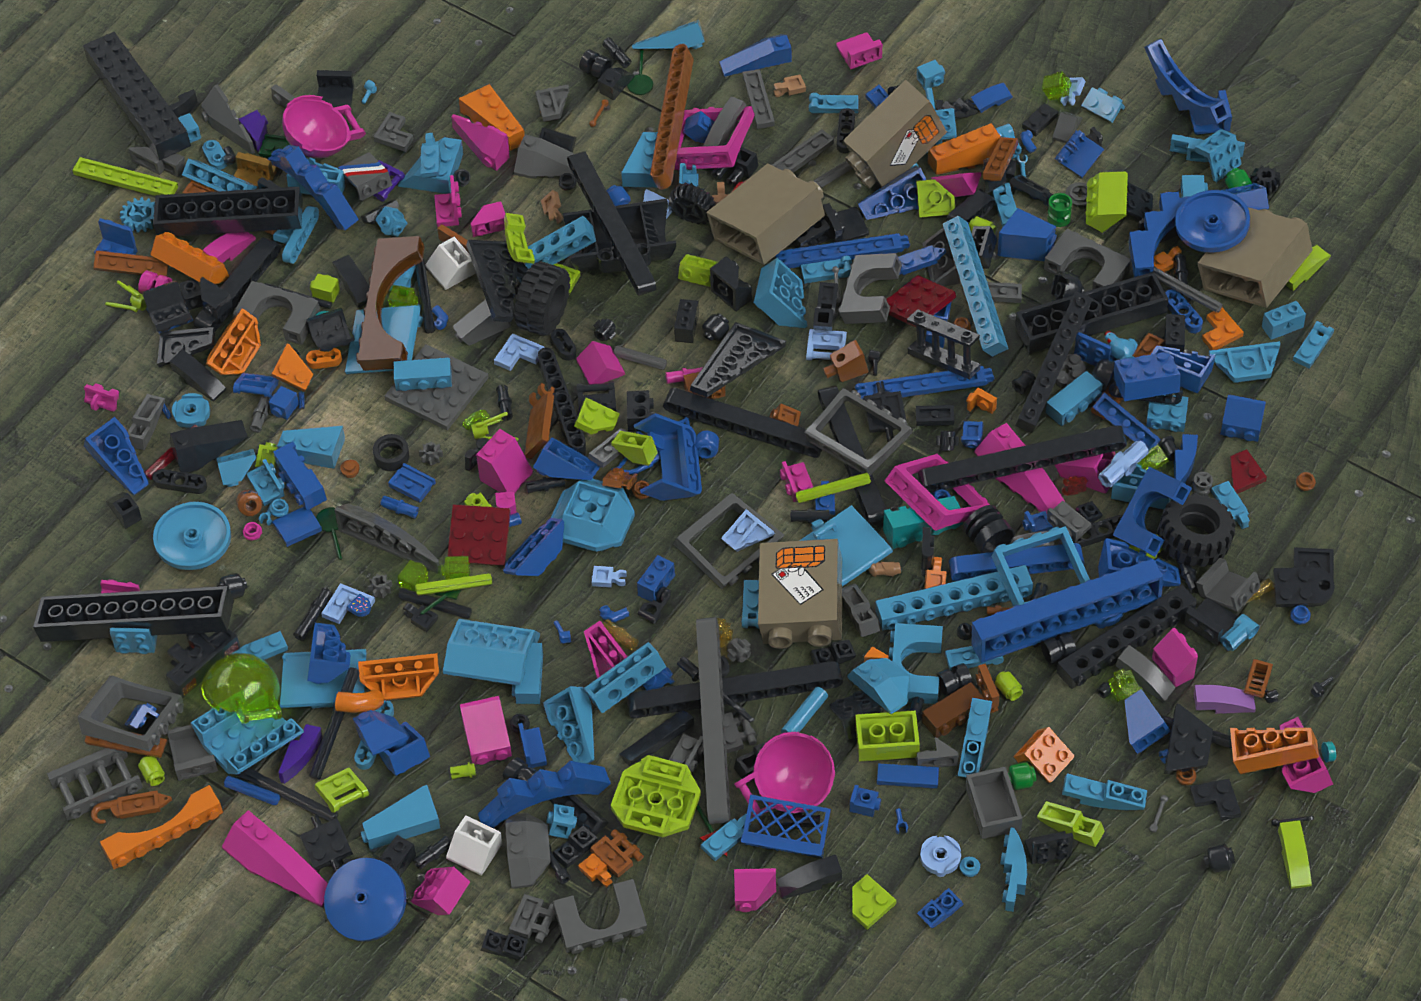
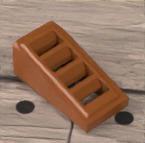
[1244,659,1273,698]

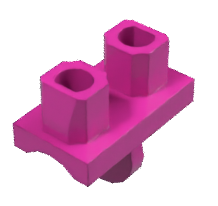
[84,383,119,412]

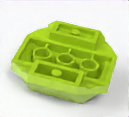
[611,755,701,837]

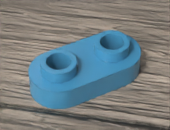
[202,140,227,170]

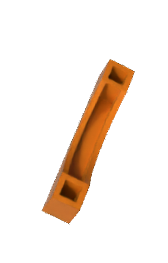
[100,785,223,869]

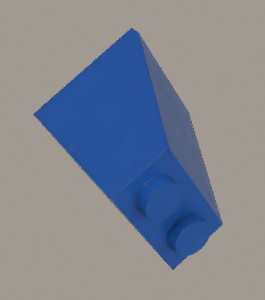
[997,208,1057,261]

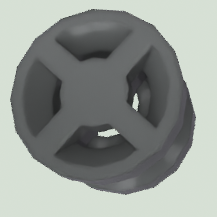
[1192,472,1213,496]

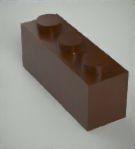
[922,682,985,738]

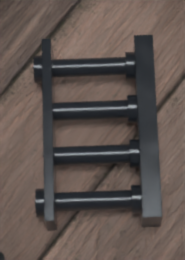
[907,309,980,380]

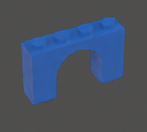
[1113,467,1192,557]

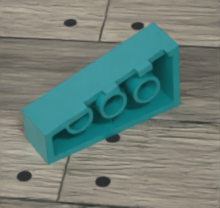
[883,496,963,550]

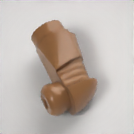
[868,562,901,577]

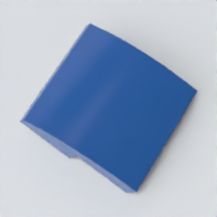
[272,507,322,547]

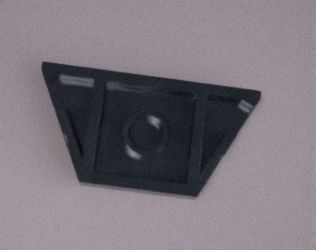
[1164,703,1213,774]

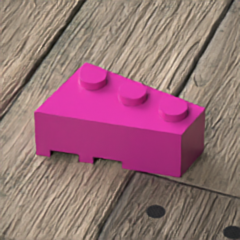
[584,621,628,679]

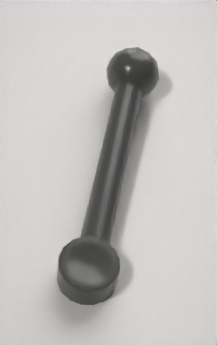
[832,266,842,304]
[1149,795,1168,833]

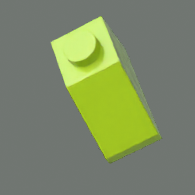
[611,431,658,466]

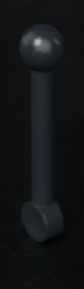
[1271,816,1314,826]

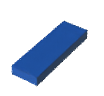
[877,763,939,788]

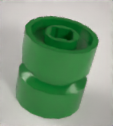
[1047,193,1072,227]

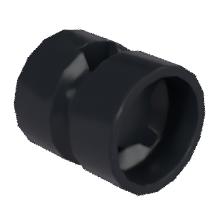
[579,49,612,79]
[1041,632,1077,665]
[937,663,973,697]
[502,757,537,781]

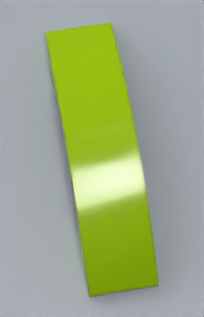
[504,213,535,264]

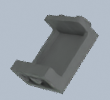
[167,725,218,781]

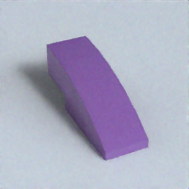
[1194,685,1256,714]

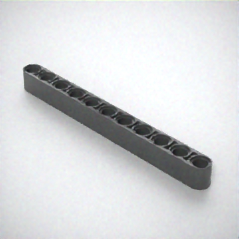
[696,617,731,824]

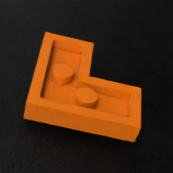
[1202,307,1244,350]

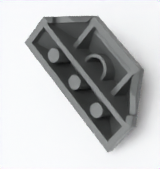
[506,813,551,889]

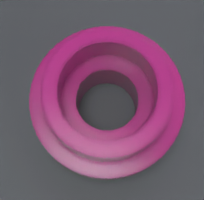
[243,522,262,541]

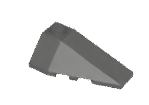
[514,134,593,179]

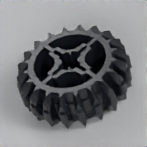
[668,182,716,225]

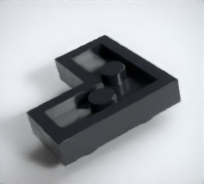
[1190,779,1241,821]

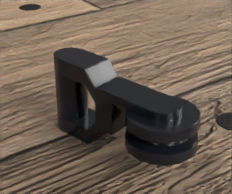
[465,438,489,471]
[638,587,671,624]

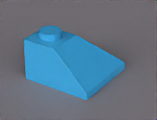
[217,449,256,487]

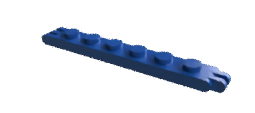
[775,234,910,269]
[855,366,994,399]

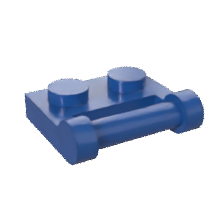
[233,373,279,398]

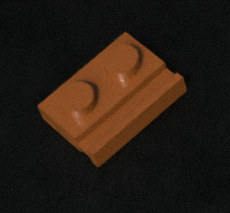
[602,468,637,490]
[975,663,999,713]

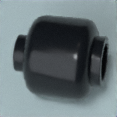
[702,313,729,341]
[217,573,247,599]
[1204,844,1235,873]

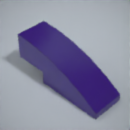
[278,724,323,784]

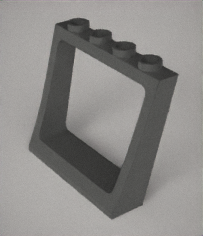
[804,388,912,477]
[673,493,784,589]
[77,676,184,752]

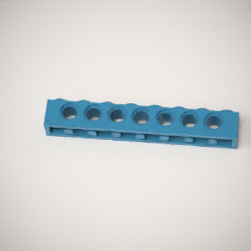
[943,216,1009,357]
[875,565,1033,630]

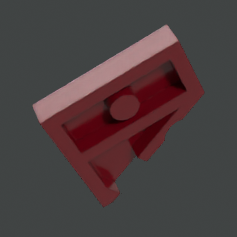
[1230,449,1267,494]

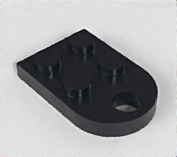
[1293,547,1334,591]
[1273,567,1335,607]

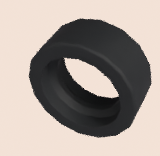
[373,434,410,471]

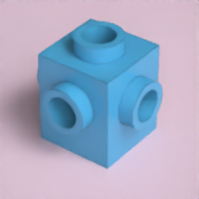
[375,206,408,237]
[546,804,577,839]

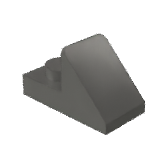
[916,737,958,767]

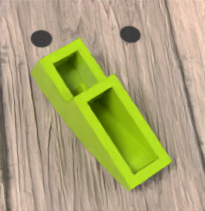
[1286,245,1331,291]
[1037,801,1105,847]
[1278,820,1312,889]

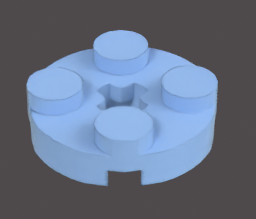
[920,836,961,877]

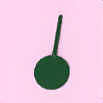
[627,49,653,95]
[316,507,342,560]

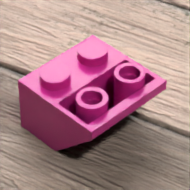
[1152,628,1198,687]
[411,867,470,916]

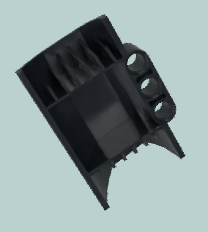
[563,199,676,273]

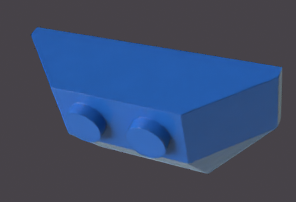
[503,518,564,576]

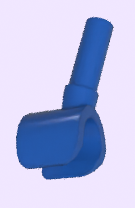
[554,621,571,643]
[896,809,908,834]

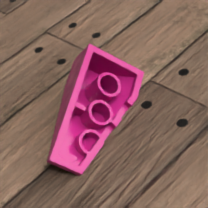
[451,114,510,171]
[1280,717,1333,793]

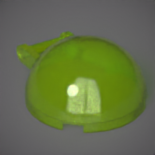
[201,653,282,724]

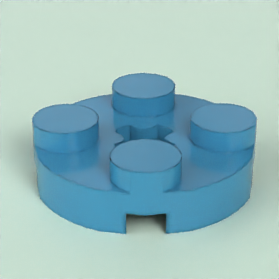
[172,393,210,428]

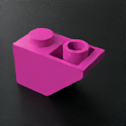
[471,201,505,237]

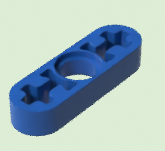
[1166,289,1203,333]

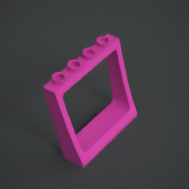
[674,106,755,170]
[885,454,990,531]

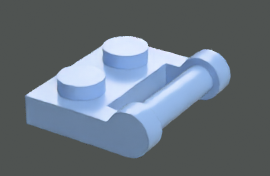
[806,329,847,360]

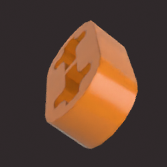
[306,348,342,369]

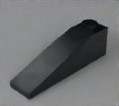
[169,420,248,473]

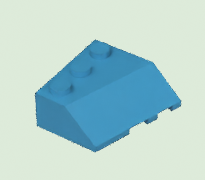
[398,137,463,194]
[754,258,807,328]

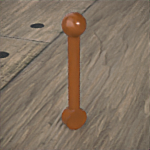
[589,99,609,127]

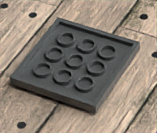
[384,344,488,431]

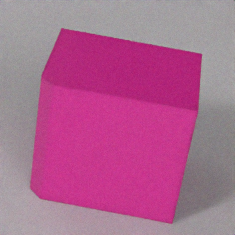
[495,491,517,515]

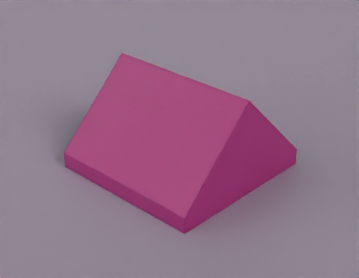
[931,172,981,197]
[576,341,625,385]

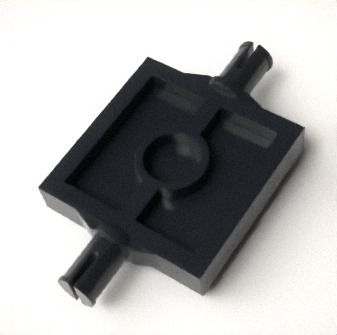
[863,381,907,442]
[300,815,353,873]

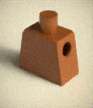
[823,340,868,382]

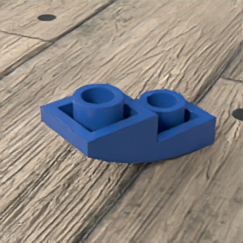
[971,83,1013,113]
[917,888,963,929]

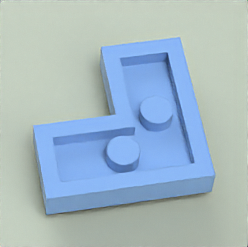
[494,333,545,371]
[322,583,375,624]

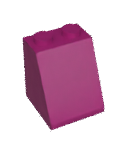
[476,429,533,494]
[1055,451,1116,493]
[460,696,512,765]

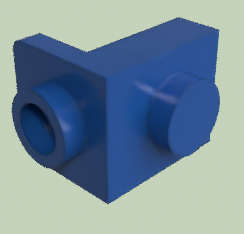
[865,84,889,109]
[961,421,983,448]
[1022,511,1053,533]
[643,667,675,690]

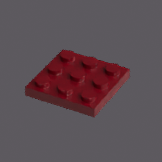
[886,275,956,327]
[447,504,511,567]

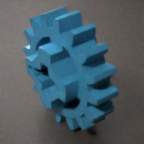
[120,197,155,233]

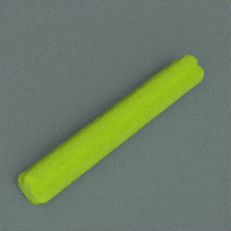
[796,473,871,503]
[415,573,492,595]

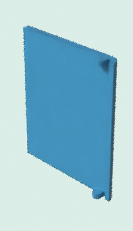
[345,305,421,374]
[800,505,893,586]
[280,649,367,708]

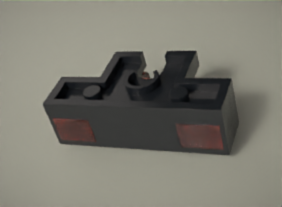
[166,628,240,698]

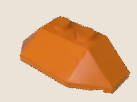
[206,308,261,375]
[358,653,439,701]

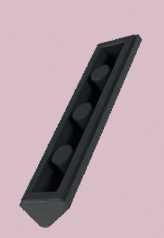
[619,710,694,766]
[549,794,609,835]

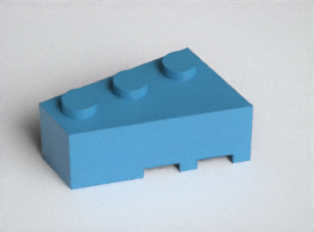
[621,132,658,188]

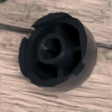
[1051,271,1084,301]

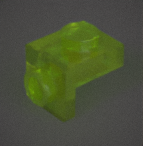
[1138,444,1169,470]

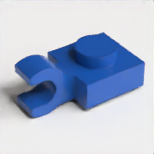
[816,481,835,515]

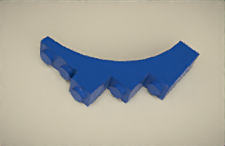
[1144,39,1231,126]
[268,145,359,230]
[1128,192,1191,277]
[478,761,611,828]

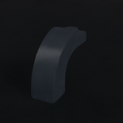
[813,282,838,331]

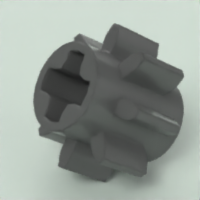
[419,441,443,466]
[368,574,392,598]
[727,638,751,662]

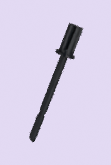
[677,657,755,723]

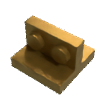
[234,152,279,189]

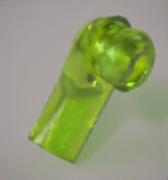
[462,409,490,430]

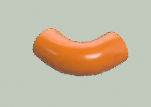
[335,689,384,713]

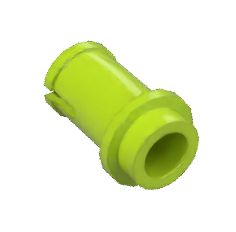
[450,762,476,780]

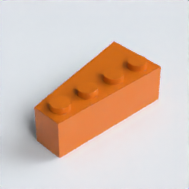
[459,84,525,151]
[1230,728,1319,774]

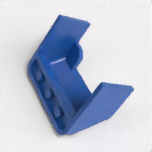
[634,413,702,501]

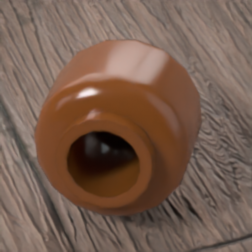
[236,489,262,516]

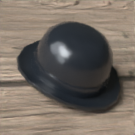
[1092,358,1120,392]

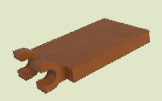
[524,383,555,459]

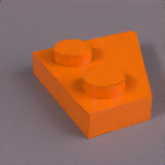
[271,343,313,392]

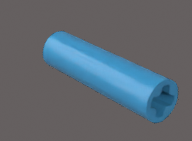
[781,687,828,733]

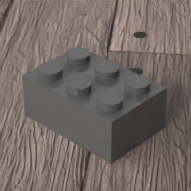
[966,767,1022,839]

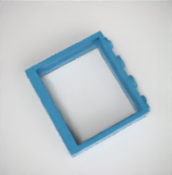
[991,526,1090,607]

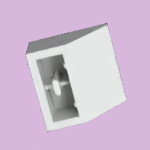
[425,237,476,290]
[446,815,502,876]

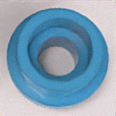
[270,499,289,517]
[960,857,980,877]

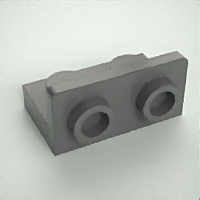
[1047,501,1092,542]
[669,734,704,772]

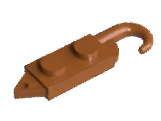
[91,790,172,824]

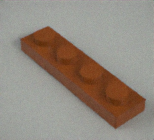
[983,137,1018,181]
[93,250,169,276]

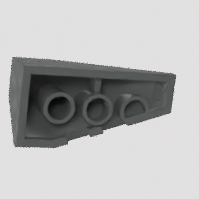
[201,84,255,154]

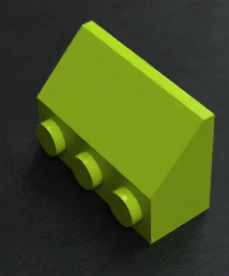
[1086,171,1128,233]
[855,711,920,762]

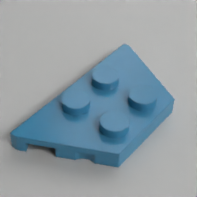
[1209,341,1280,383]

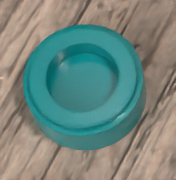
[1321,741,1336,762]

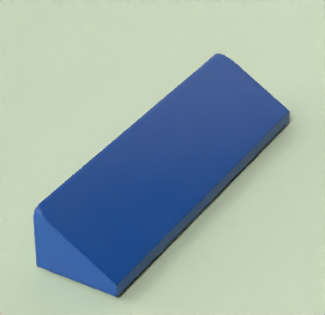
[1093,392,1161,455]

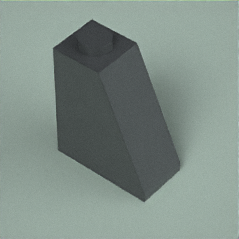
[453,300,512,346]

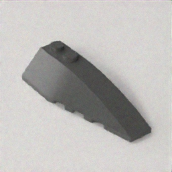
[335,503,440,574]

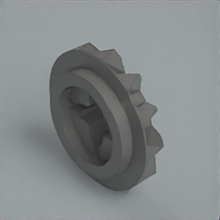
[1066,182,1087,207]

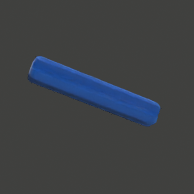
[224,776,280,805]

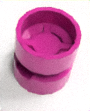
[138,270,172,294]

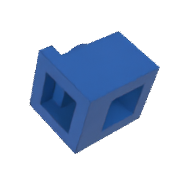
[850,785,881,817]

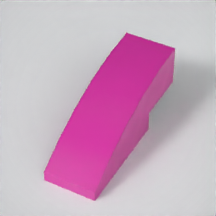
[203,232,256,263]

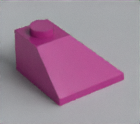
[734,868,776,912]

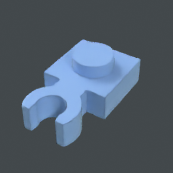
[1060,77,1086,106]
[592,566,627,587]

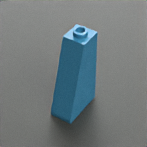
[361,785,440,850]

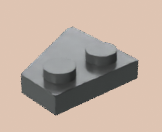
[535,85,569,122]

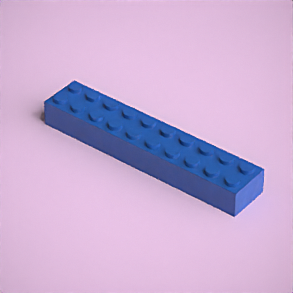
[972,559,1163,663]

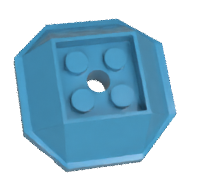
[551,479,635,552]

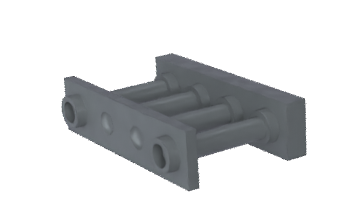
[47,748,143,821]

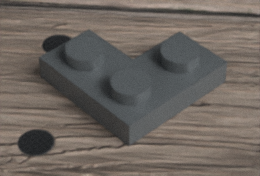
[373,112,414,152]

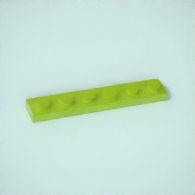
[72,157,178,196]

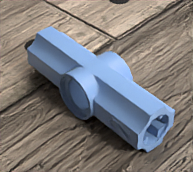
[1098,440,1149,487]

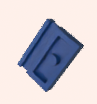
[388,463,436,503]

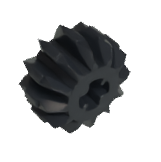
[1250,165,1281,195]

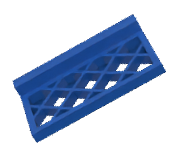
[741,795,831,858]

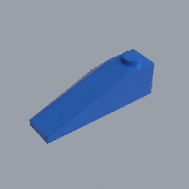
[719,34,792,76]
[858,166,927,220]
[84,417,149,496]
[1098,538,1181,586]

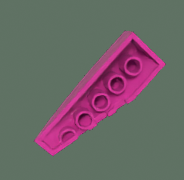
[974,423,1065,513]
[222,810,328,907]

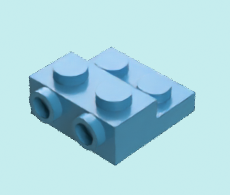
[1146,395,1189,432]

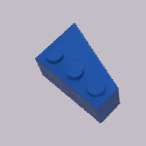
[1151,346,1216,393]
[273,441,327,510]

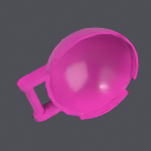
[282,95,366,158]
[734,732,835,817]

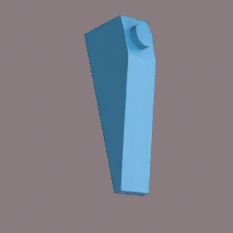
[632,20,705,49]
[543,686,594,764]

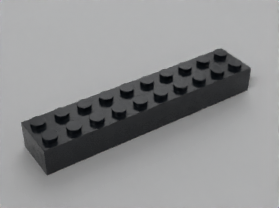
[83,32,191,161]
[33,586,234,642]

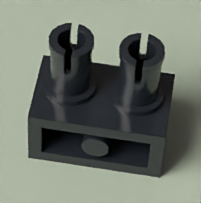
[711,140,759,187]

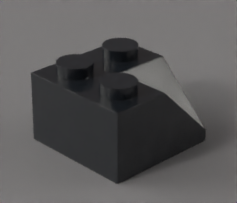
[710,256,752,312]

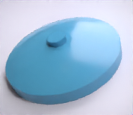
[153,502,231,570]

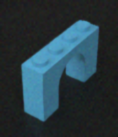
[889,623,943,704]

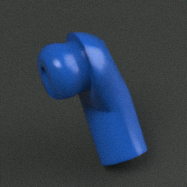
[1020,130,1037,153]
[432,305,449,330]
[600,605,629,622]

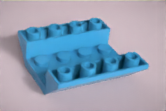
[443,619,540,685]
[191,682,304,774]

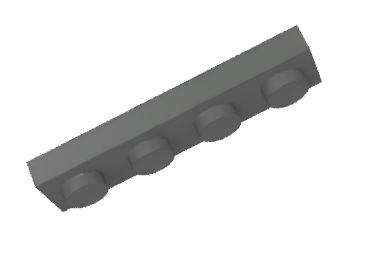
[743,69,775,129]
[772,129,834,173]

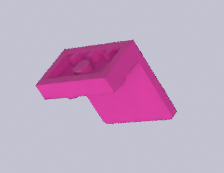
[836,32,883,69]
[434,175,462,227]

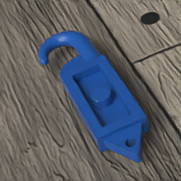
[898,245,946,275]

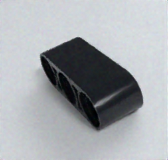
[946,189,996,224]

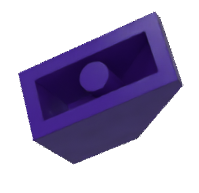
[238,110,268,153]

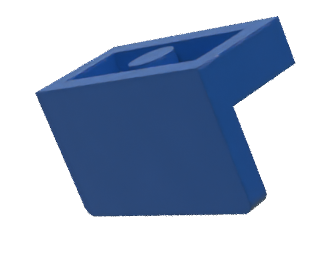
[518,723,547,768]

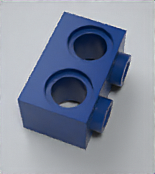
[637,555,675,602]

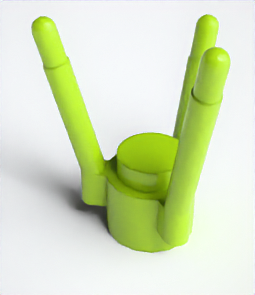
[105,280,147,312]
[471,412,519,441]

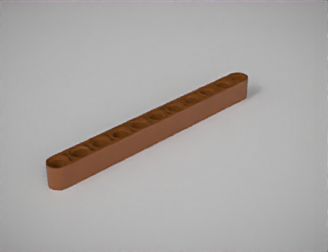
[650,44,694,189]

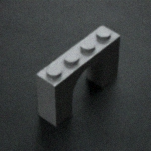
[1044,229,1131,290]
[839,253,902,324]
[233,281,320,345]
[553,879,647,954]

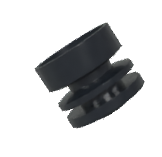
[963,505,1015,554]

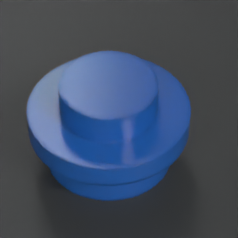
[1290,605,1311,624]

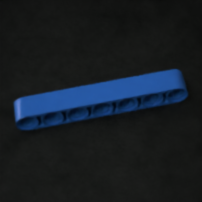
[949,543,1084,582]

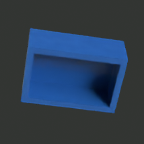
[1114,352,1180,401]

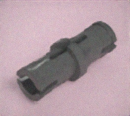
[249,396,270,433]

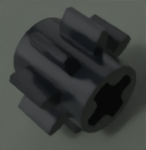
[593,318,616,341]
[936,431,959,451]

